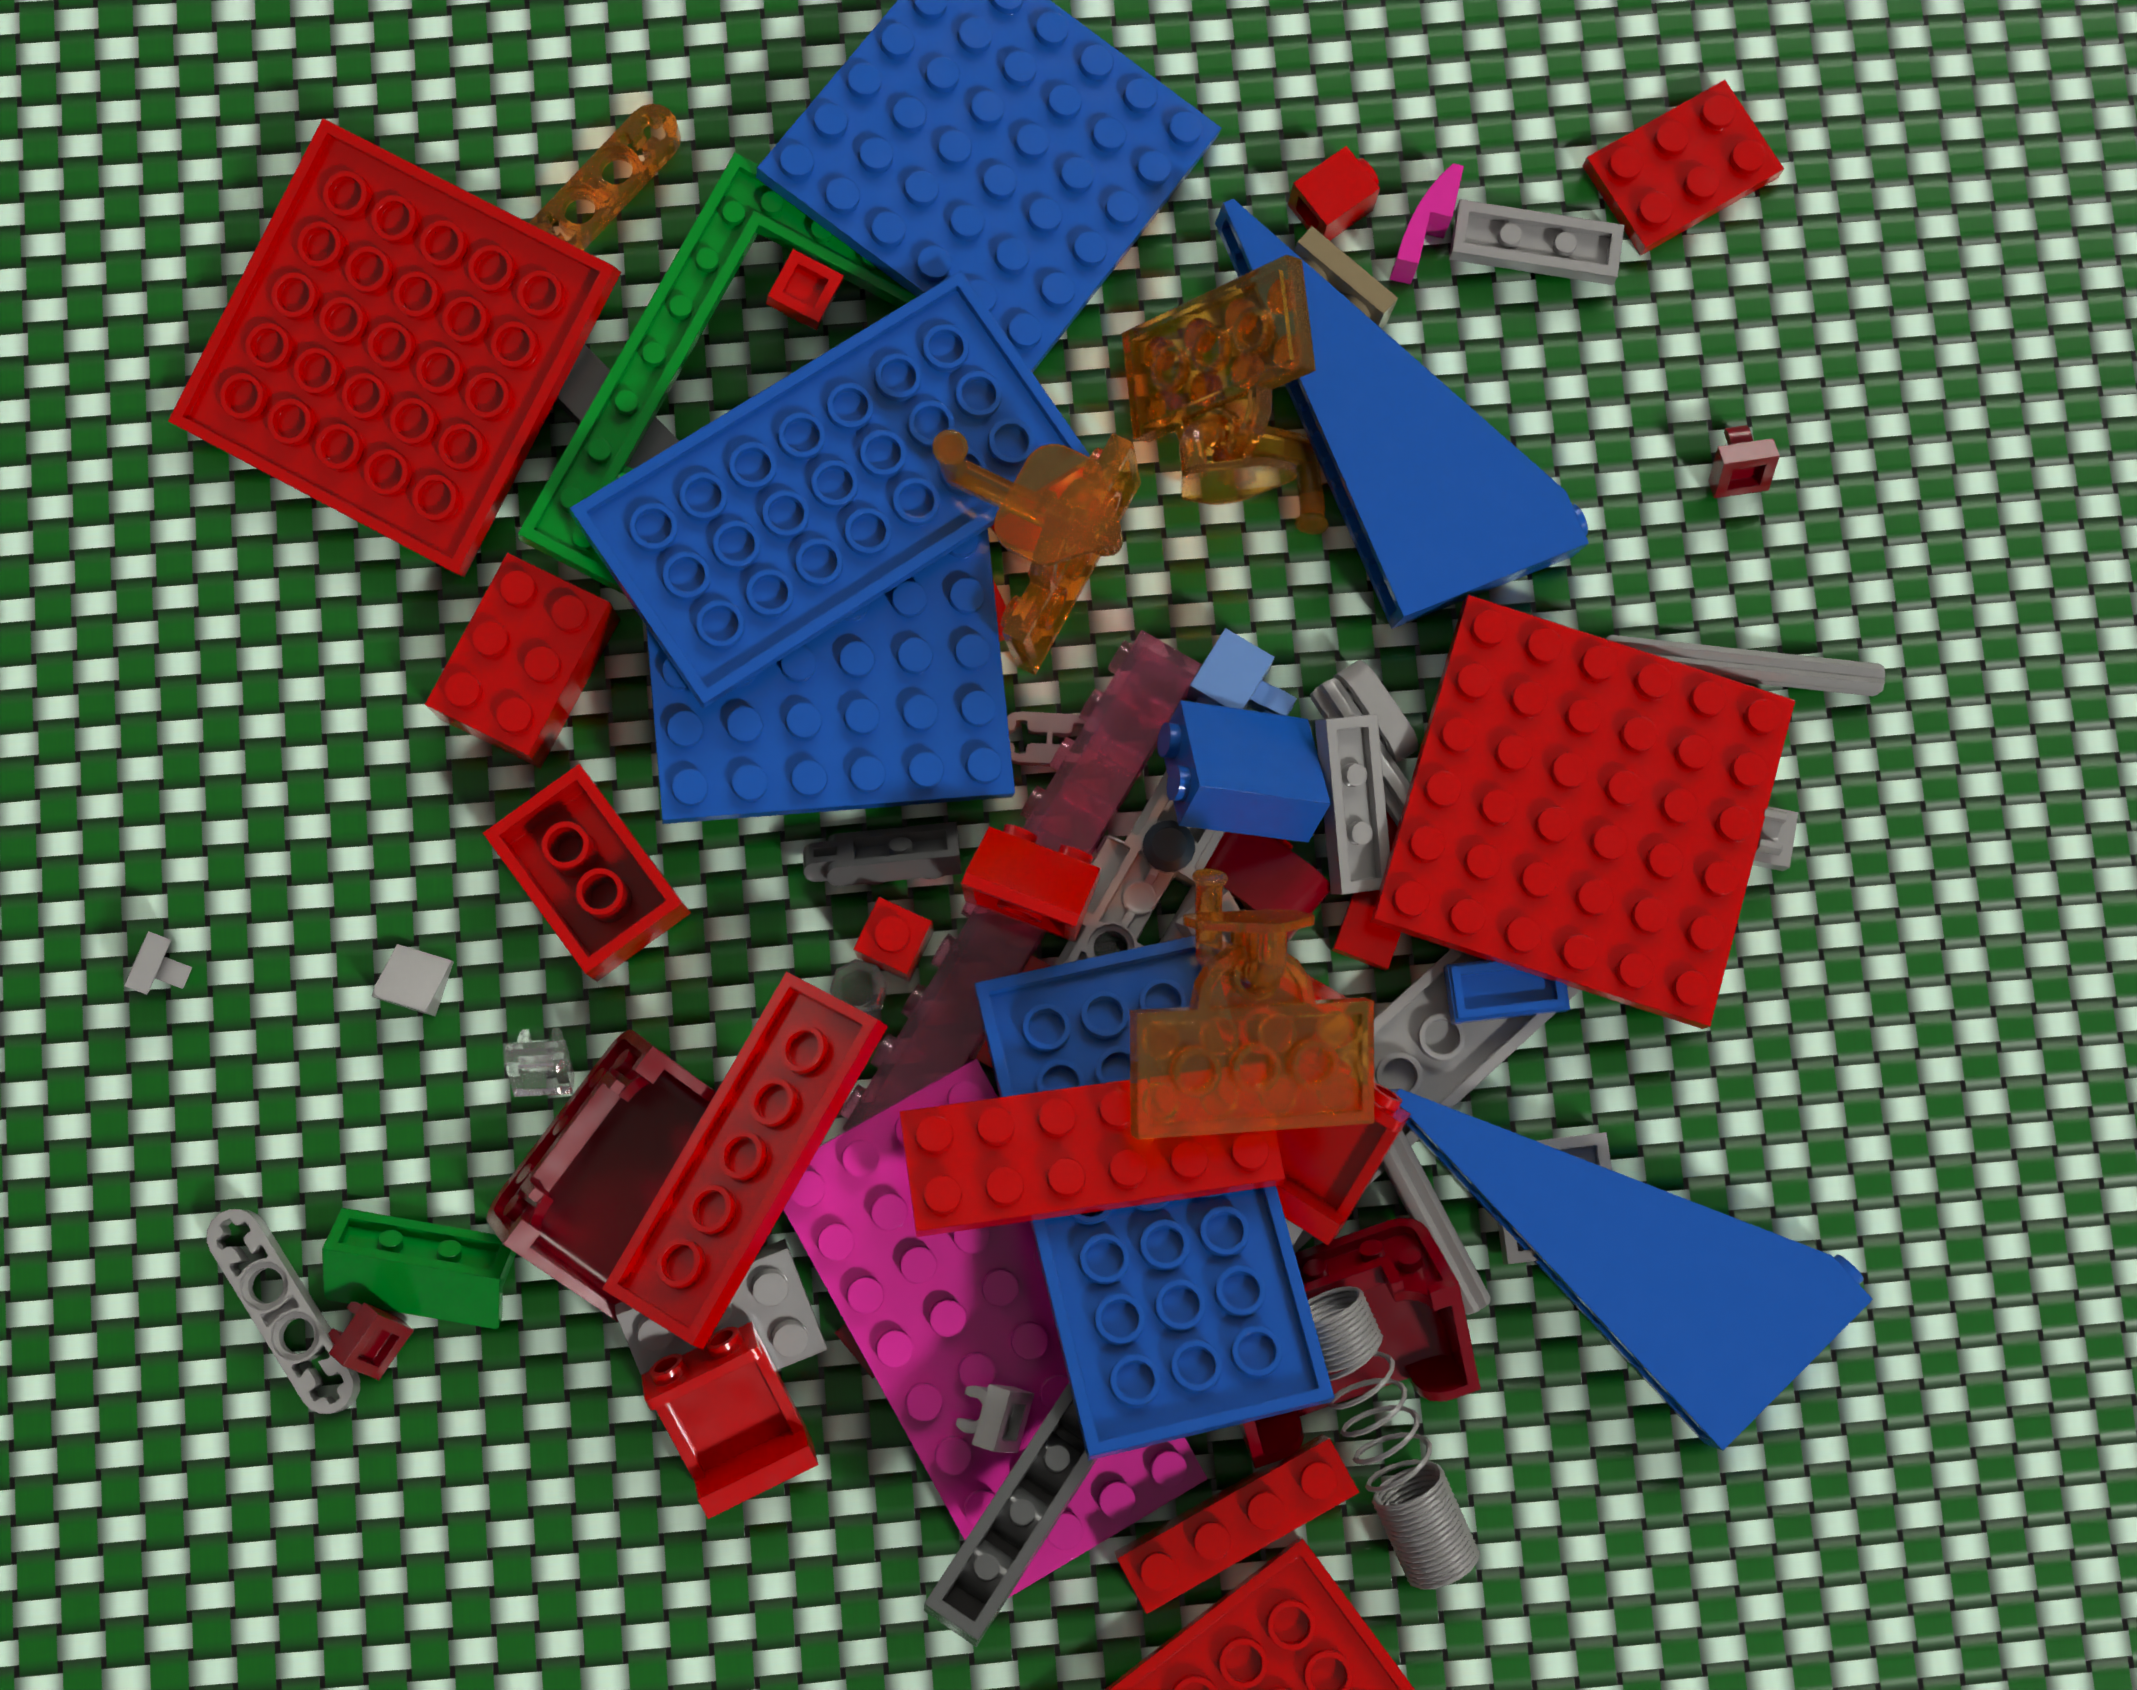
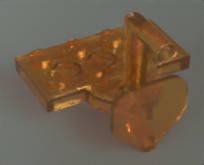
[1122,255,1329,534]
[932,430,1141,675]
[1130,868,1374,1139]

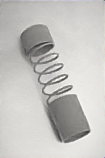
[1308,1286,1480,1590]

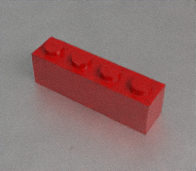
[1114,1434,1360,1614]

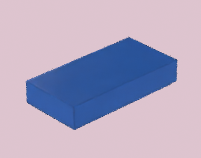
[1443,960,1570,1025]

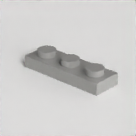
[1449,199,1624,285]
[1315,714,1390,895]

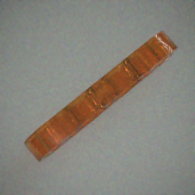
[529,104,681,251]

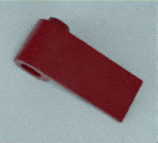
[1202,832,1331,944]

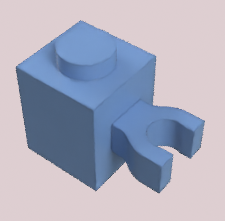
[1187,628,1297,716]

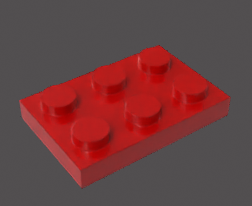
[1582,80,1784,256]

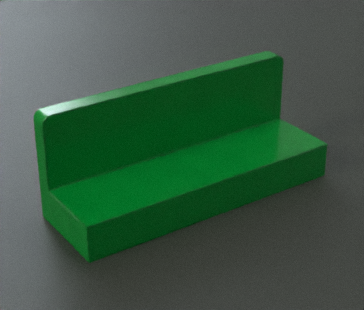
[322,1208,516,1329]

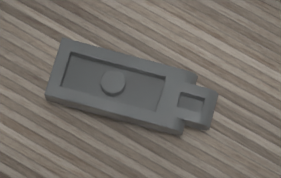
[803,821,962,886]

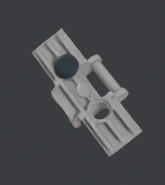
[1054,770,1225,966]

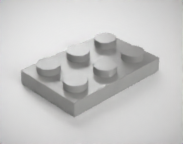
[615,1239,827,1417]

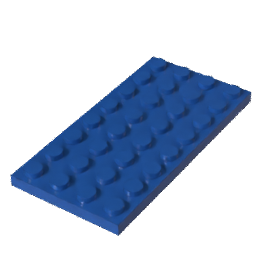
[570,271,1092,709]
[974,933,1335,1461]

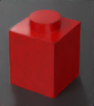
[1288,146,1380,241]
[853,897,934,982]

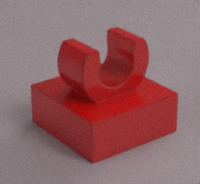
[766,249,844,330]

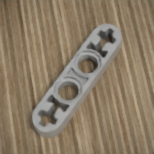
[207,1209,360,1414]

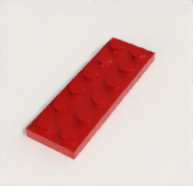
[602,971,888,1349]
[900,1061,1285,1237]

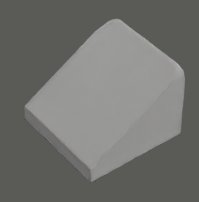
[372,944,454,1016]

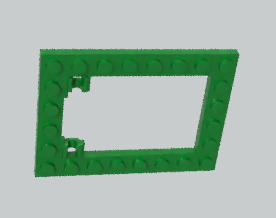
[518,152,916,595]

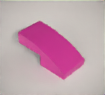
[1389,163,1464,285]

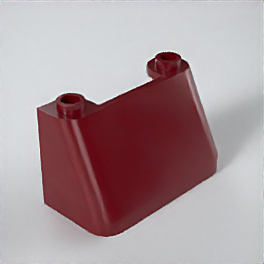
[486,1030,716,1322]
[1239,1218,1481,1469]

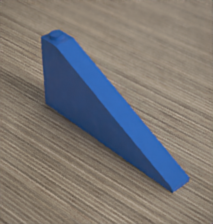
[1215,199,1589,629]
[1389,1089,1873,1451]

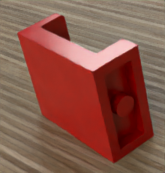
[1272,1050,1411,1245]
[641,1321,819,1519]

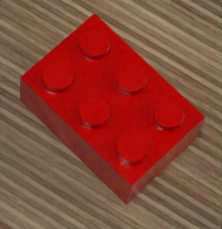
[425,553,620,769]
[483,764,691,982]

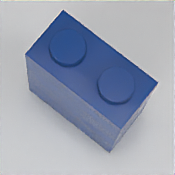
[1157,700,1331,843]

